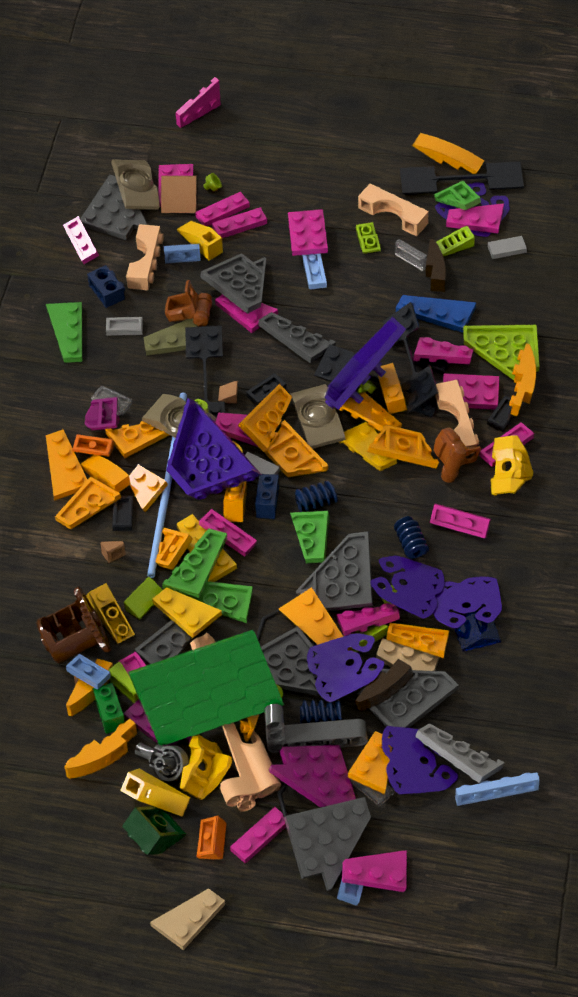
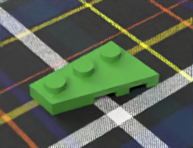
[290,511,329,563]

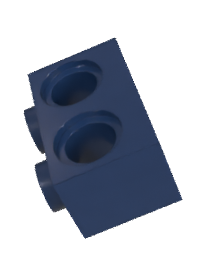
[87,265,125,308]
[255,474,279,519]

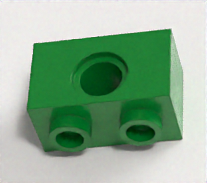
[93,683,125,734]

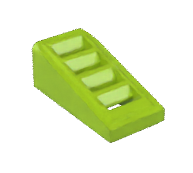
[436,226,475,256]
[108,662,139,703]

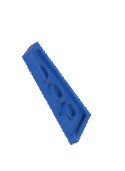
[396,295,476,333]

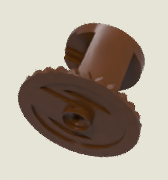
[36,586,112,664]

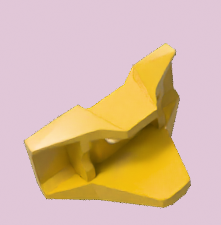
[491,435,533,496]
[180,734,232,800]

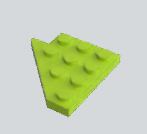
[463,325,540,380]

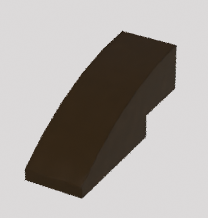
[426,239,446,292]
[356,659,413,711]

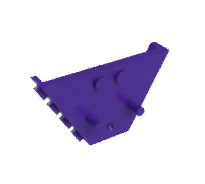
[324,317,406,410]
[166,398,262,500]

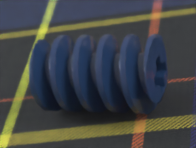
[295,480,338,512]
[394,516,429,559]
[300,699,341,724]

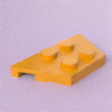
[265,420,328,477]
[367,425,439,469]

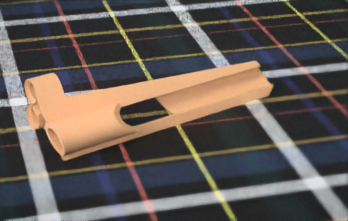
[190,633,281,812]

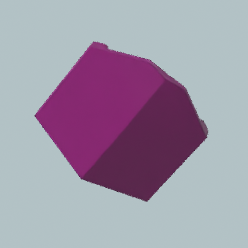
[85,397,120,430]

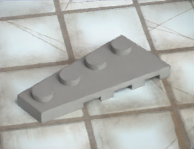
[415,724,505,783]

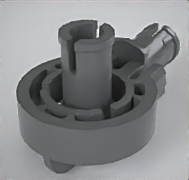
[135,743,189,781]

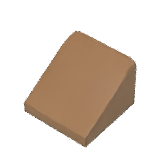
[218,381,238,403]
[100,541,126,563]

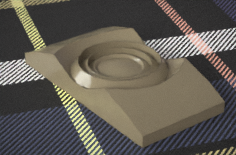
[111,159,160,210]
[290,384,346,449]
[142,394,216,438]

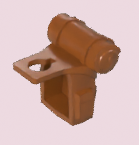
[165,280,212,327]
[433,428,481,483]

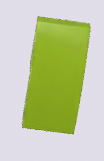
[356,222,381,254]

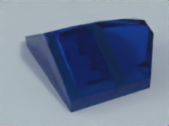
[455,611,501,651]

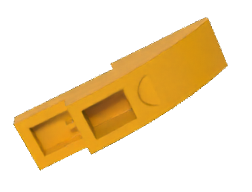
[509,343,536,416]
[65,719,137,779]

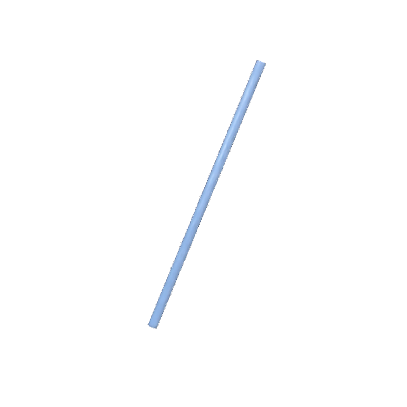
[147,393,187,578]

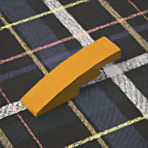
[412,133,484,174]

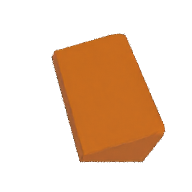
[72,434,114,457]
[197,816,226,860]

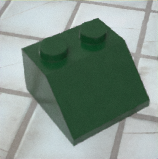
[122,806,186,855]

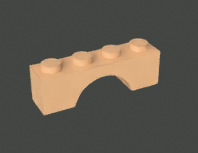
[358,184,429,236]
[126,224,163,290]
[435,380,479,454]

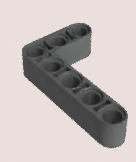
[264,704,368,753]

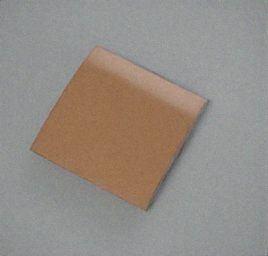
[161,176,197,213]

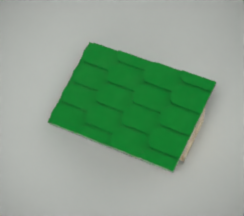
[128,630,284,745]

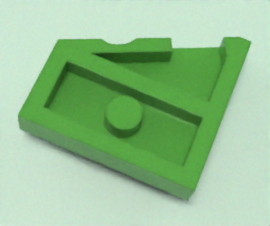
[434,181,481,210]

